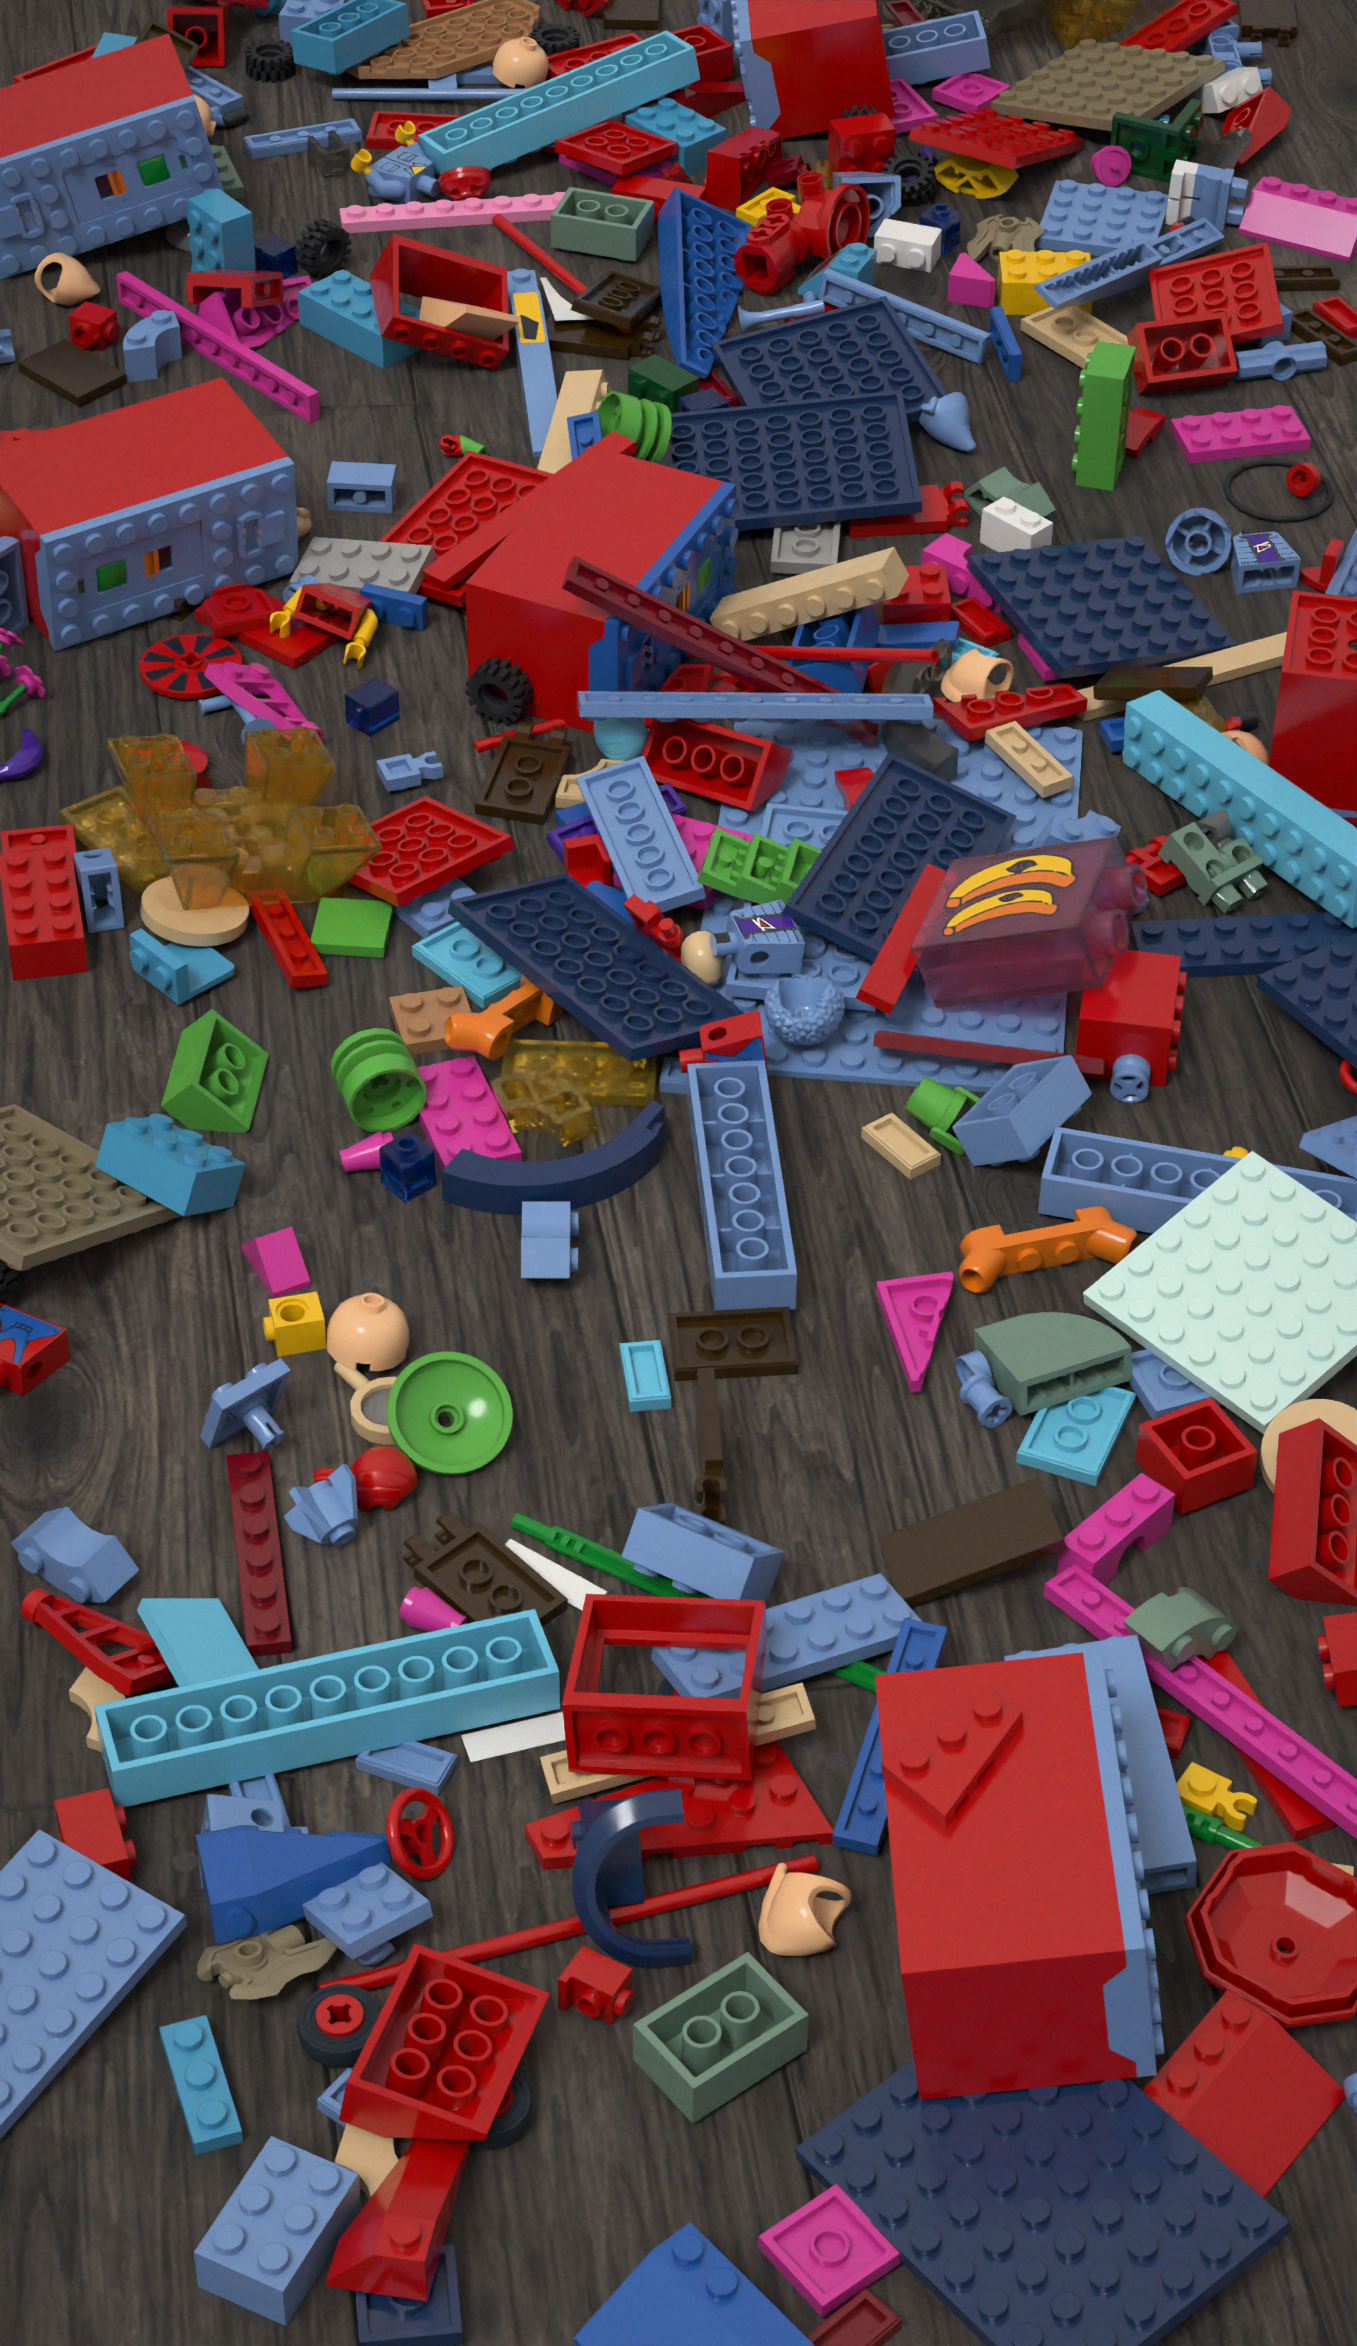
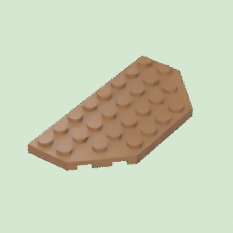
[344,0,541,80]

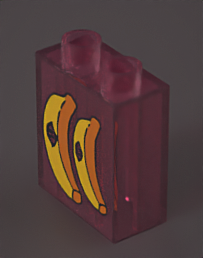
[910,836,1147,1009]

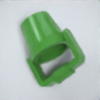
[904,1076,980,1156]

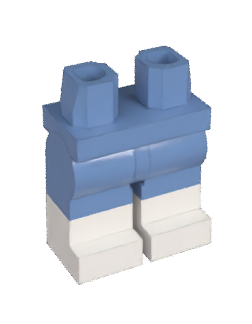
[1165,159,1249,231]

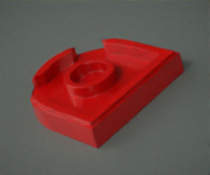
[203,584,278,638]

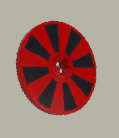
[139,634,243,699]

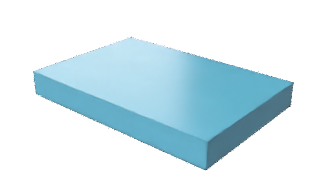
[412,921,522,1009]
[1016,1386,1137,1486]
[137,1598,259,1687]

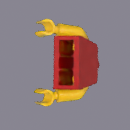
[270,583,378,669]

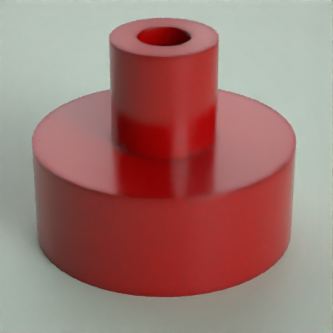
[1286,462,1321,496]

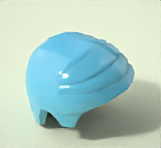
[593,718,650,761]

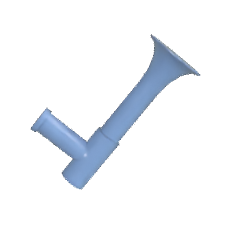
[738,291,826,334]
[198,695,276,751]

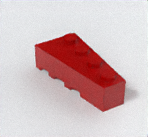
[703,126,784,211]

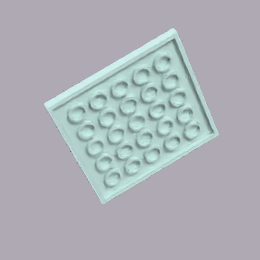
[1083,1151,1357,1434]

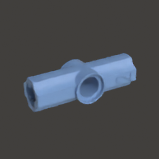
[1233,341,1327,381]

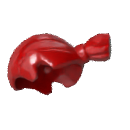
[313,1446,418,1512]

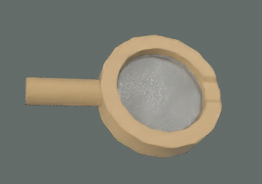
[334,1362,397,1445]

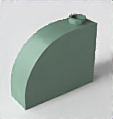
[974,1312,1131,1416]

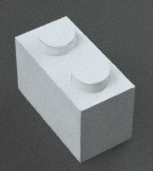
[1194,67,1263,113]
[874,219,942,272]
[980,497,1053,552]

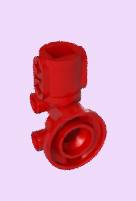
[734,171,870,295]

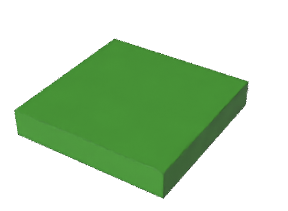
[311,897,394,958]

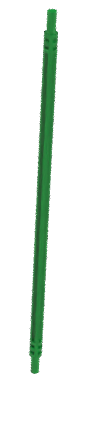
[511,1512,1264,1850]

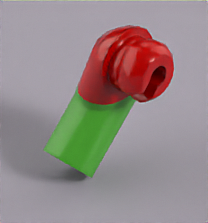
[439,434,488,457]

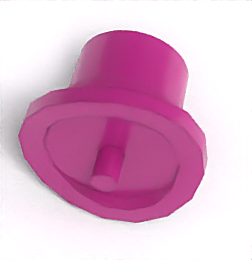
[1090,145,1131,187]

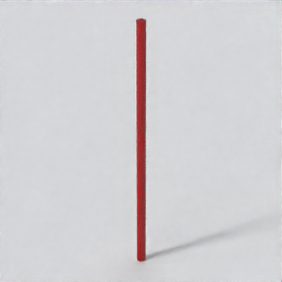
[318,1854,818,1991]

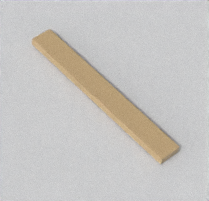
[1077,632,1287,722]

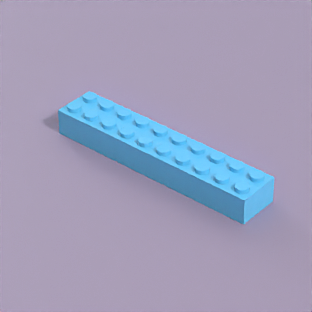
[418,30,700,177]
[1122,690,1357,929]
[94,1609,560,1807]

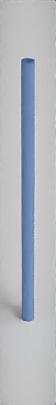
[332,88,526,100]

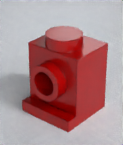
[558,1946,636,2025]

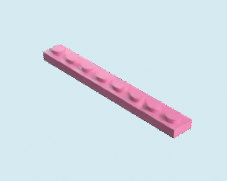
[339,192,565,233]

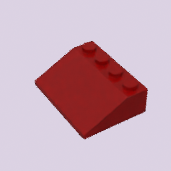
[339,1943,550,2141]
[1142,1990,1346,2199]

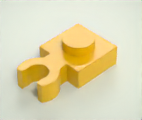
[1176,1762,1257,1831]

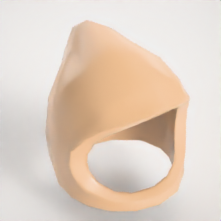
[35,253,101,306]
[941,648,1014,702]
[758,1863,853,1956]

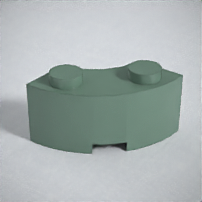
[962,466,1056,517]
[1123,1587,1239,1671]

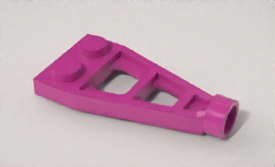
[204,662,324,753]

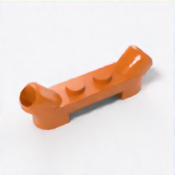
[445,975,566,1061]
[958,1206,1138,1294]

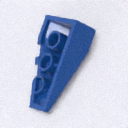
[195,1825,391,1945]

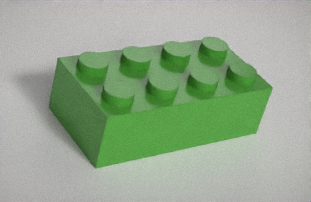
[1071,341,1136,491]

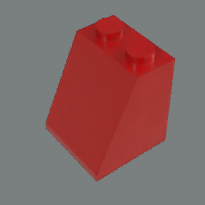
[167,6,229,67]

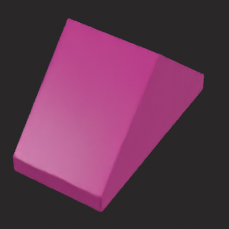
[947,253,996,308]
[241,1226,311,1299]

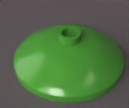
[386,1351,513,1476]

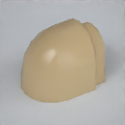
[681,931,724,986]

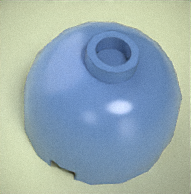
[1165,507,1232,576]

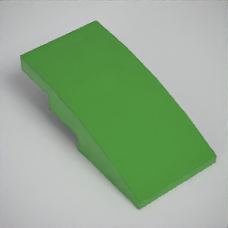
[697,827,822,905]

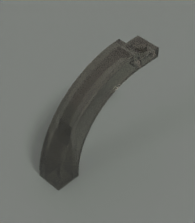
[880,639,959,782]

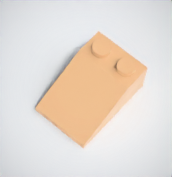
[419,296,521,341]

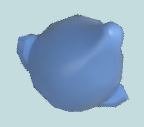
[919,392,977,452]

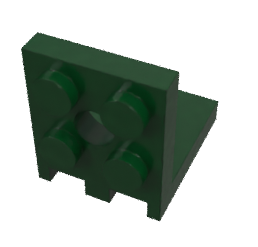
[1110,99,1204,183]

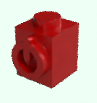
[68,301,120,352]

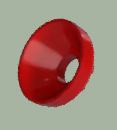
[438,166,491,201]

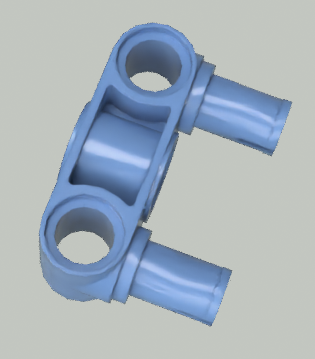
[1207,33,1272,87]

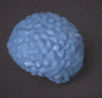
[764,977,845,1045]

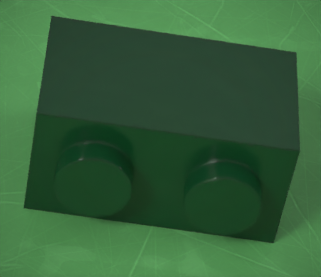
[628,354,699,413]

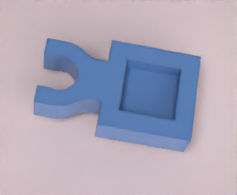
[376,751,443,792]

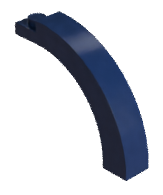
[442,1101,667,1215]

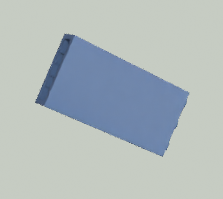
[1004,1635,1197,1894]

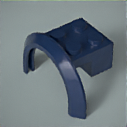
[570,1788,692,1968]

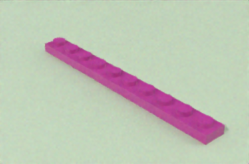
[116,271,320,424]
[1043,1564,1357,1840]

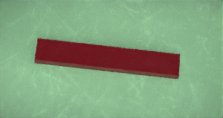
[873,1030,1106,1075]

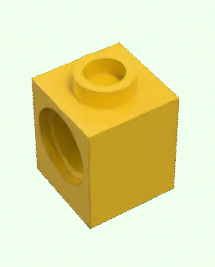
[263,1292,326,1357]

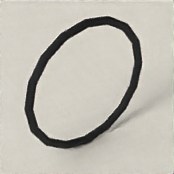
[1223,459,1334,522]

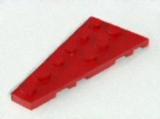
[525,1740,834,1870]

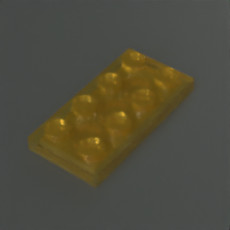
[59,785,198,893]
[500,1039,658,1106]

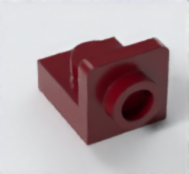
[765,154,812,188]

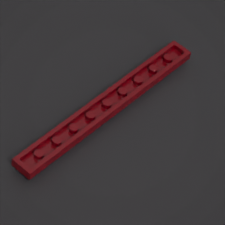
[562,556,879,745]

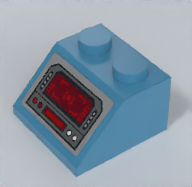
[798,243,877,298]

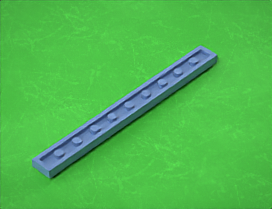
[577,691,934,724]

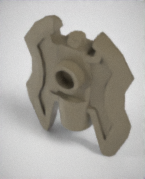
[967,214,1044,263]
[197,1922,337,2000]

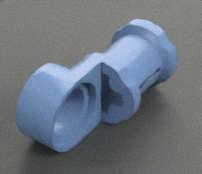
[955,1350,1013,1428]

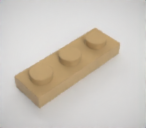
[985,721,1074,798]

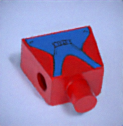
[679,1010,770,1090]
[0,1303,70,1395]

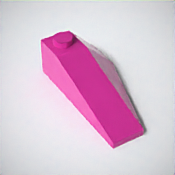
[195,275,312,349]

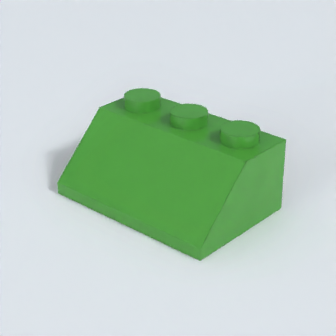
[161,1009,269,1133]

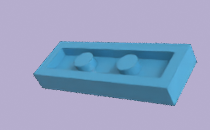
[159,2015,243,2155]

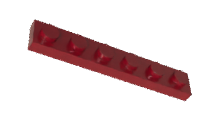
[226,1451,292,1657]

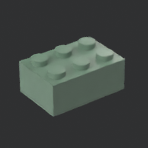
[550,187,654,262]
[633,1952,809,2124]

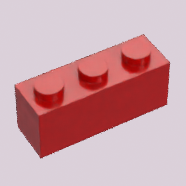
[611,174,706,223]

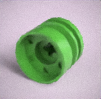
[597,391,672,464]
[330,1028,427,1133]

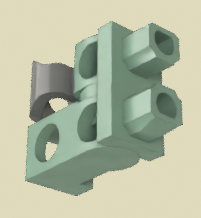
[1158,809,1268,914]

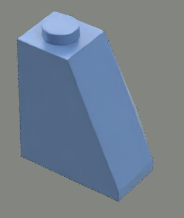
[833,171,901,238]

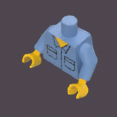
[351,121,440,204]

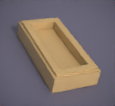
[861,1113,941,1180]

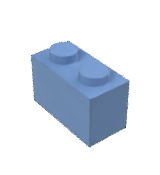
[327,461,397,513]

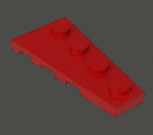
[933,684,1088,741]

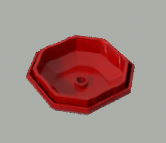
[1183,1842,1357,2028]

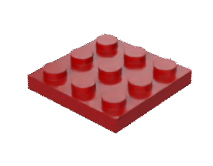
[555,119,678,177]

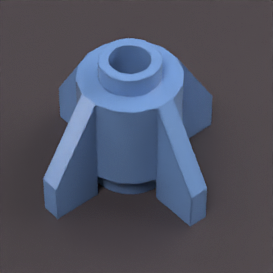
[284,1464,360,1547]

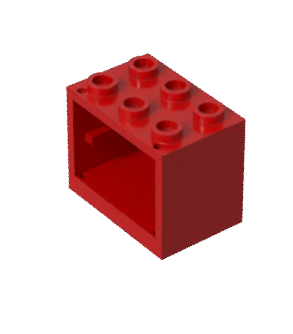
[1076,946,1187,1087]

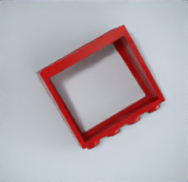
[370,234,509,371]
[562,1594,767,1780]

